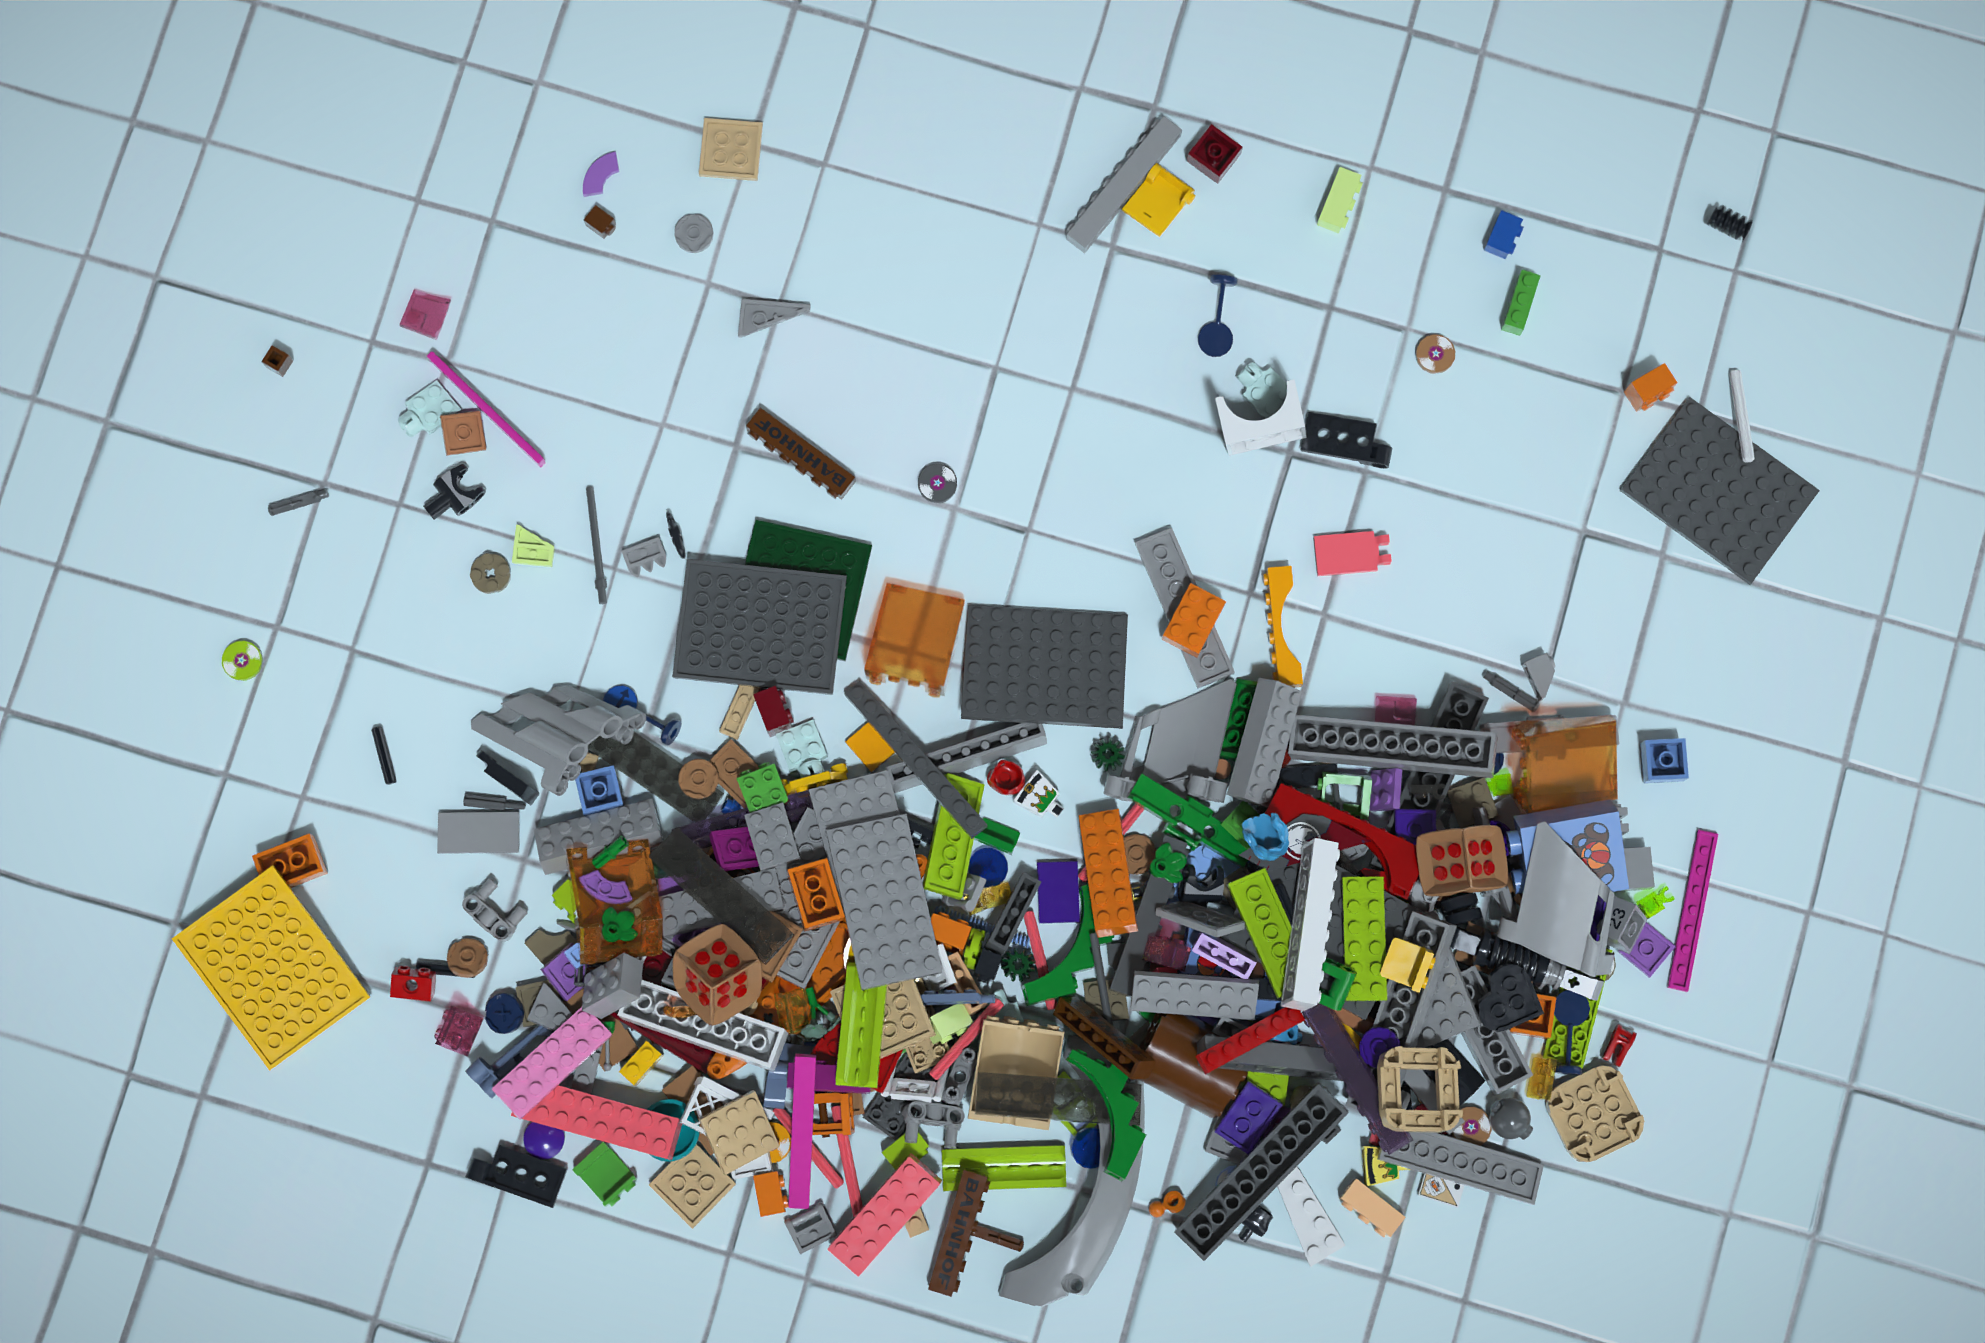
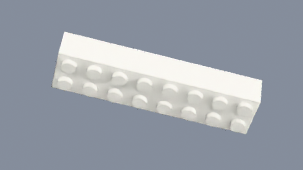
[1281,838,1340,1011]
[617,980,789,1072]

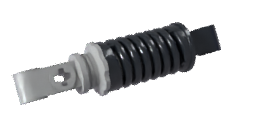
[1450,926,1605,1001]

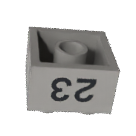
[1596,896,1648,954]

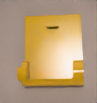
[1122,163,1196,237]

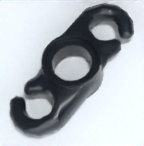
[666,512,686,559]

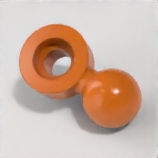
[1149,1191,1186,1218]

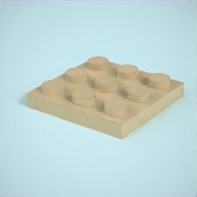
[699,118,763,181]
[698,1090,780,1175]
[649,1144,736,1229]

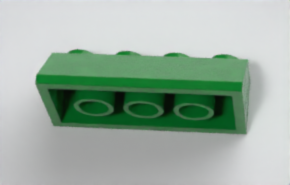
[1220,678,1258,762]

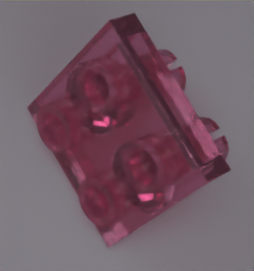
[434,1006,483,1057]

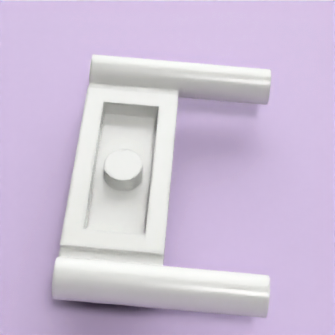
[881,1064,949,1103]

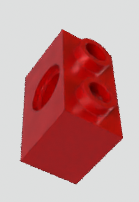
[390,966,436,1002]

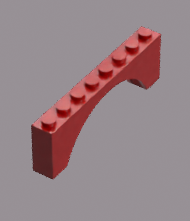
[1265,783,1419,900]

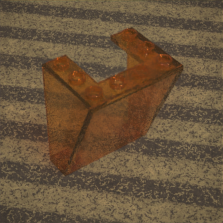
[864,583,965,698]
[1512,715,1618,814]
[566,839,663,965]

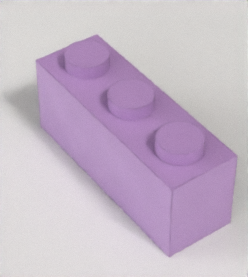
[1192,932,1257,979]

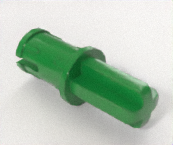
[592,835,629,869]

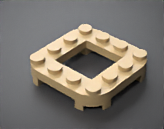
[1377,1046,1463,1133]

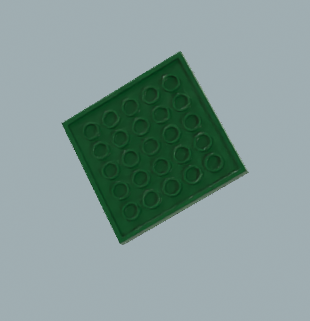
[745,520,873,662]

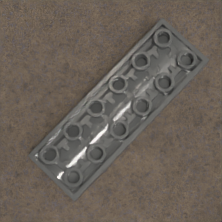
[862,1034,961,1141]

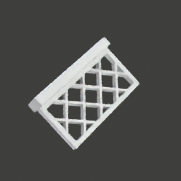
[680,1077,774,1135]

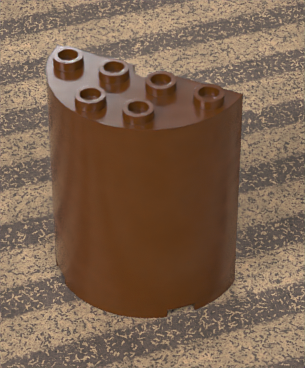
[1138,1013,1248,1118]

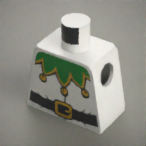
[1013,770,1064,818]

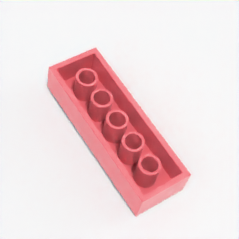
[827,1153,942,1277]

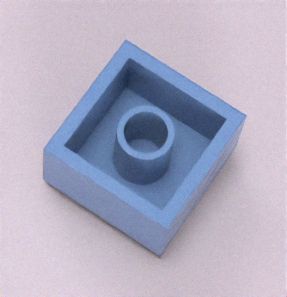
[1640,738,1689,783]
[575,765,624,816]

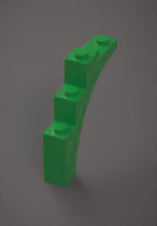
[1021,884,1114,1006]
[1066,1049,1147,1182]

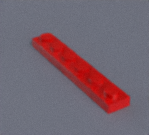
[1195,1007,1305,1074]

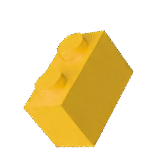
[619,1041,664,1086]

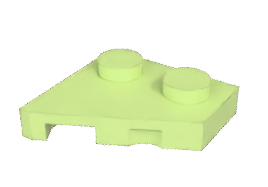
[512,525,555,567]

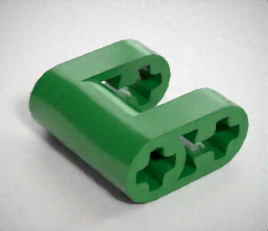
[1319,957,1357,1011]

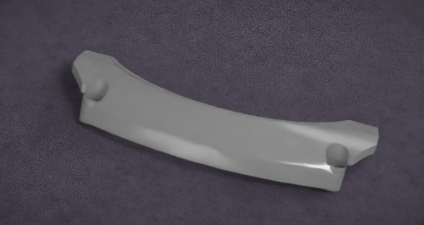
[999,1035,1145,1307]

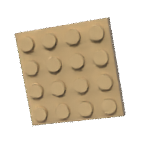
[830,979,936,1059]

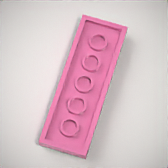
[492,1007,612,1120]

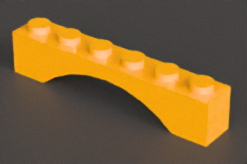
[1263,566,1303,688]

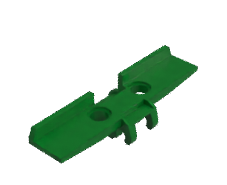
[1127,773,1249,869]

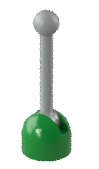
[601,1021,615,1071]

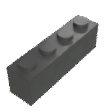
[984,872,1041,956]

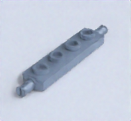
[921,989,995,1005]

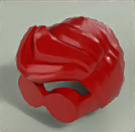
[987,760,1025,796]

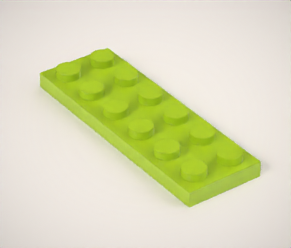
[923,773,985,900]
[1227,868,1291,999]
[1341,877,1387,1001]

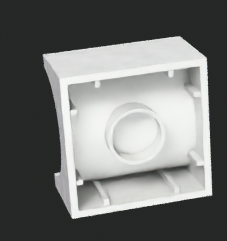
[1215,380,1307,456]

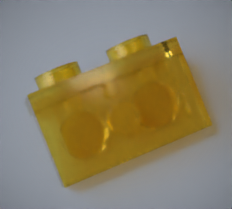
[774,988,811,1034]
[1526,1057,1557,1101]

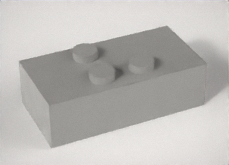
[1615,847,1655,892]

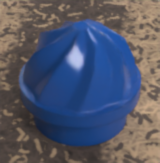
[720,798,741,818]

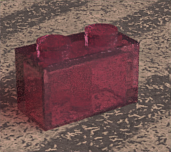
[1142,934,1192,972]

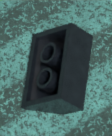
[1423,1039,1486,1107]

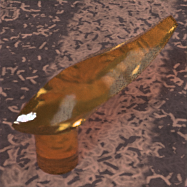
[663,1006,697,1018]

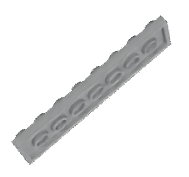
[1135,527,1235,689]
[1377,1127,1544,1205]

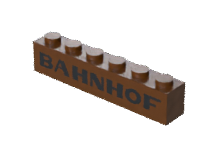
[746,407,856,500]
[1053,997,1156,1079]
[928,1168,991,1297]

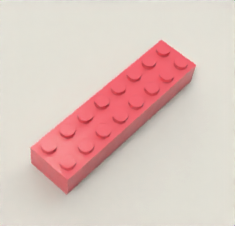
[511,1085,682,1160]

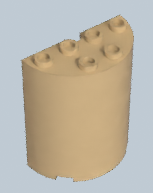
[968,1015,1065,1130]

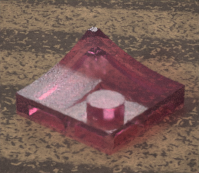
[399,289,451,340]
[1375,696,1417,725]

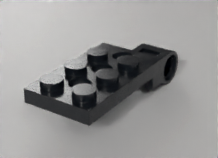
[1300,412,1393,469]
[465,1145,568,1208]

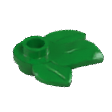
[1150,843,1187,883]
[601,907,638,942]

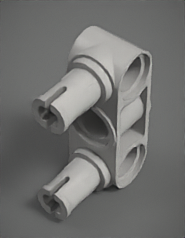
[462,879,528,942]
[941,1048,978,1107]
[902,1101,965,1149]

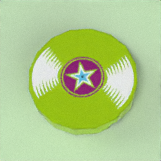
[222,641,263,681]

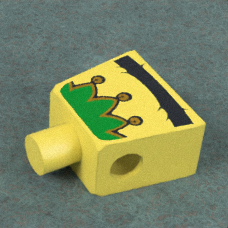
[1362,1146,1410,1186]

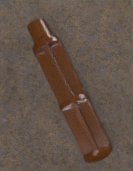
[970,1225,1024,1252]

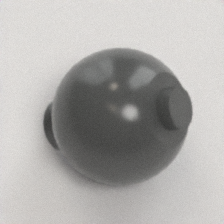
[1489,1098,1533,1140]

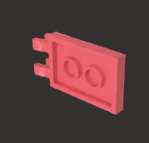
[1314,531,1392,577]

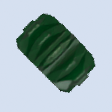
[1091,737,1125,772]
[1001,948,1036,982]

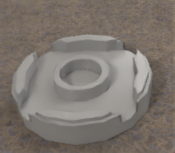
[674,214,714,253]

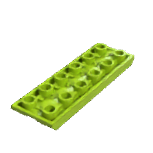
[1543,949,1613,1069]
[836,962,887,1088]
[942,1145,1067,1191]

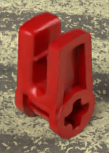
[1602,1024,1637,1067]

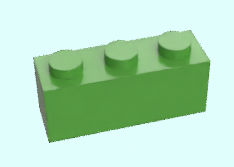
[1501,270,1541,336]

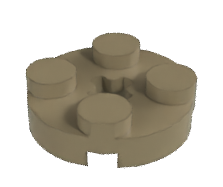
[470,553,511,594]

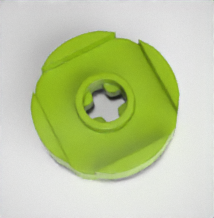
[964,928,985,970]

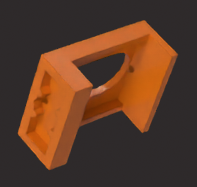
[813,1092,855,1135]

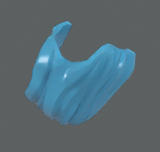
[1242,813,1289,861]

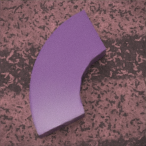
[583,151,619,197]
[578,870,632,904]

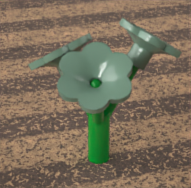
[797,987,841,1042]

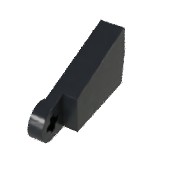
[476,749,539,806]

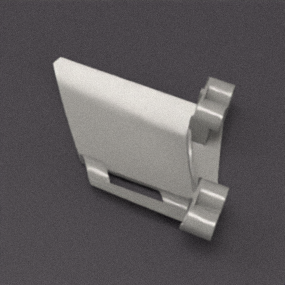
[1103,679,1237,803]
[1497,821,1615,977]

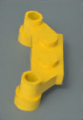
[781,763,848,802]

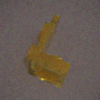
[964,882,1012,916]

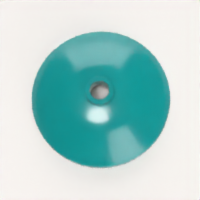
[647,1099,700,1162]

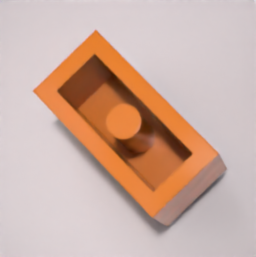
[753,1171,789,1217]

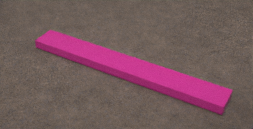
[427,351,545,468]
[1667,830,1719,992]
[788,1054,816,1209]

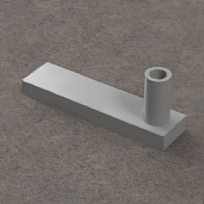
[1404,1070,1465,1135]

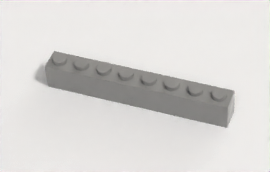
[1066,116,1182,254]
[886,723,1047,793]

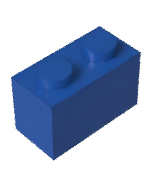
[1484,210,1524,260]

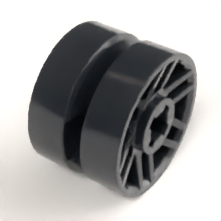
[1440,893,1483,925]

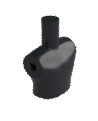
[1239,1205,1274,1243]

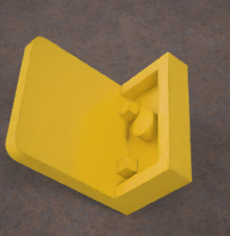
[1380,937,1436,993]

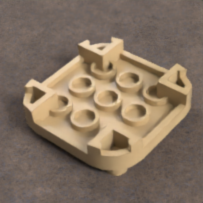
[1546,1065,1645,1162]

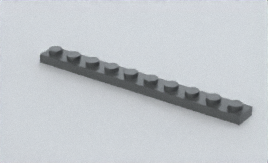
[844,681,987,839]

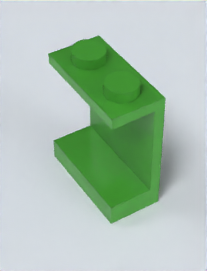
[572,1142,638,1207]

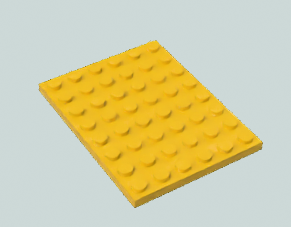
[172,865,371,1071]

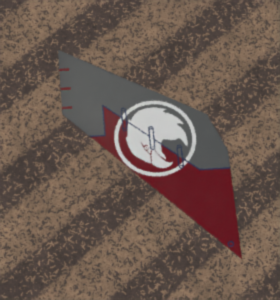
[1239,814,1371,871]

